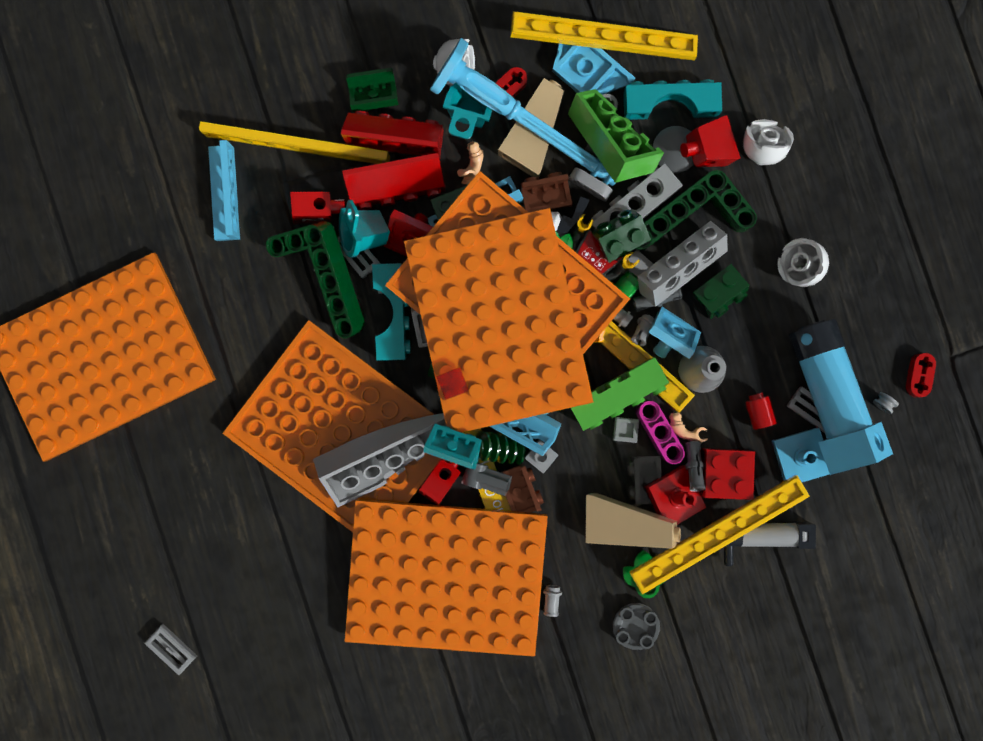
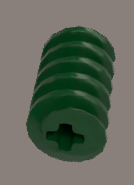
[475,430,526,465]

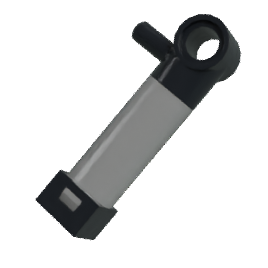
[704,521,816,566]

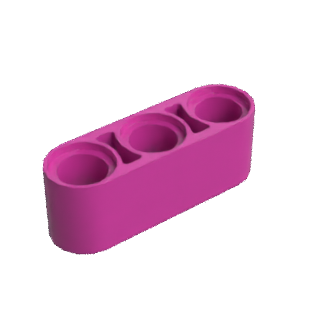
[636,401,685,464]

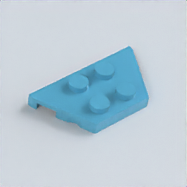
[552,44,635,95]

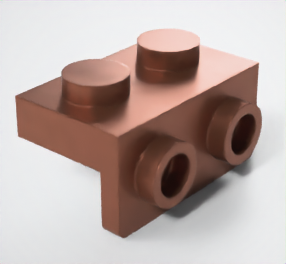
[520,172,572,213]
[502,464,544,513]

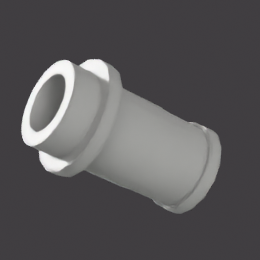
[613,309,633,328]
[631,314,654,346]
[543,585,562,617]

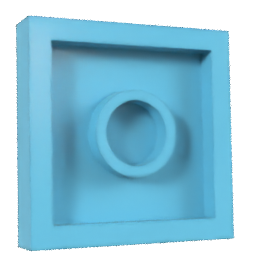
[649,307,701,359]
[772,427,830,482]

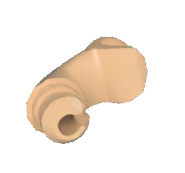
[457,141,483,185]
[669,413,708,443]

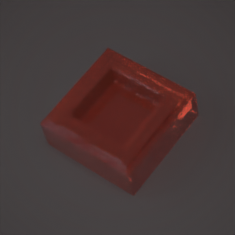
[436,367,469,400]

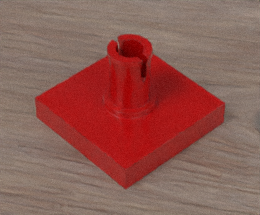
[384,209,433,257]
[645,465,706,525]

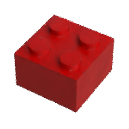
[699,448,755,500]

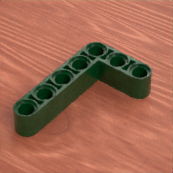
[632,170,757,252]
[266,221,365,339]

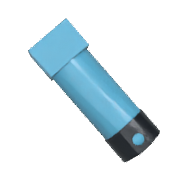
[788,319,893,475]

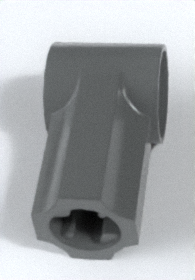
[461,463,512,496]

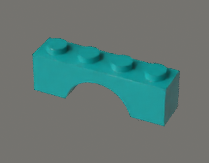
[623,80,722,120]
[372,263,411,360]

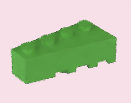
[568,89,664,183]
[571,357,669,431]

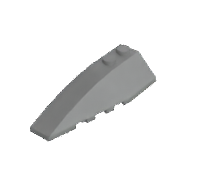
[313,413,446,507]

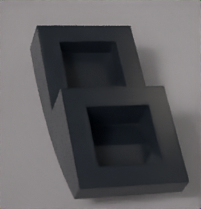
[556,197,589,237]

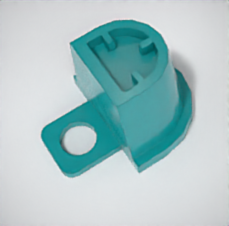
[443,83,492,139]
[339,200,390,257]

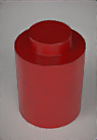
[745,392,777,430]

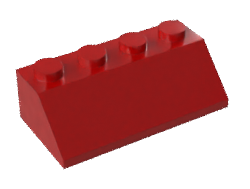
[341,111,444,159]
[342,153,446,210]

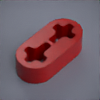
[496,67,527,98]
[906,353,936,397]

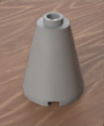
[678,346,726,393]

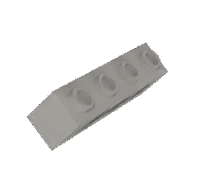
[590,164,683,231]
[637,221,728,307]

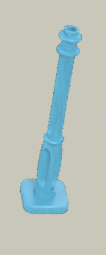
[430,38,615,186]

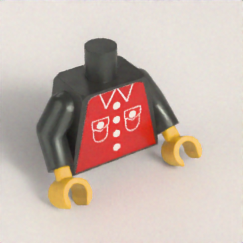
[571,214,640,282]

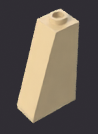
[498,78,564,178]
[586,493,681,549]

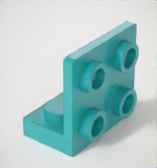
[423,424,482,469]

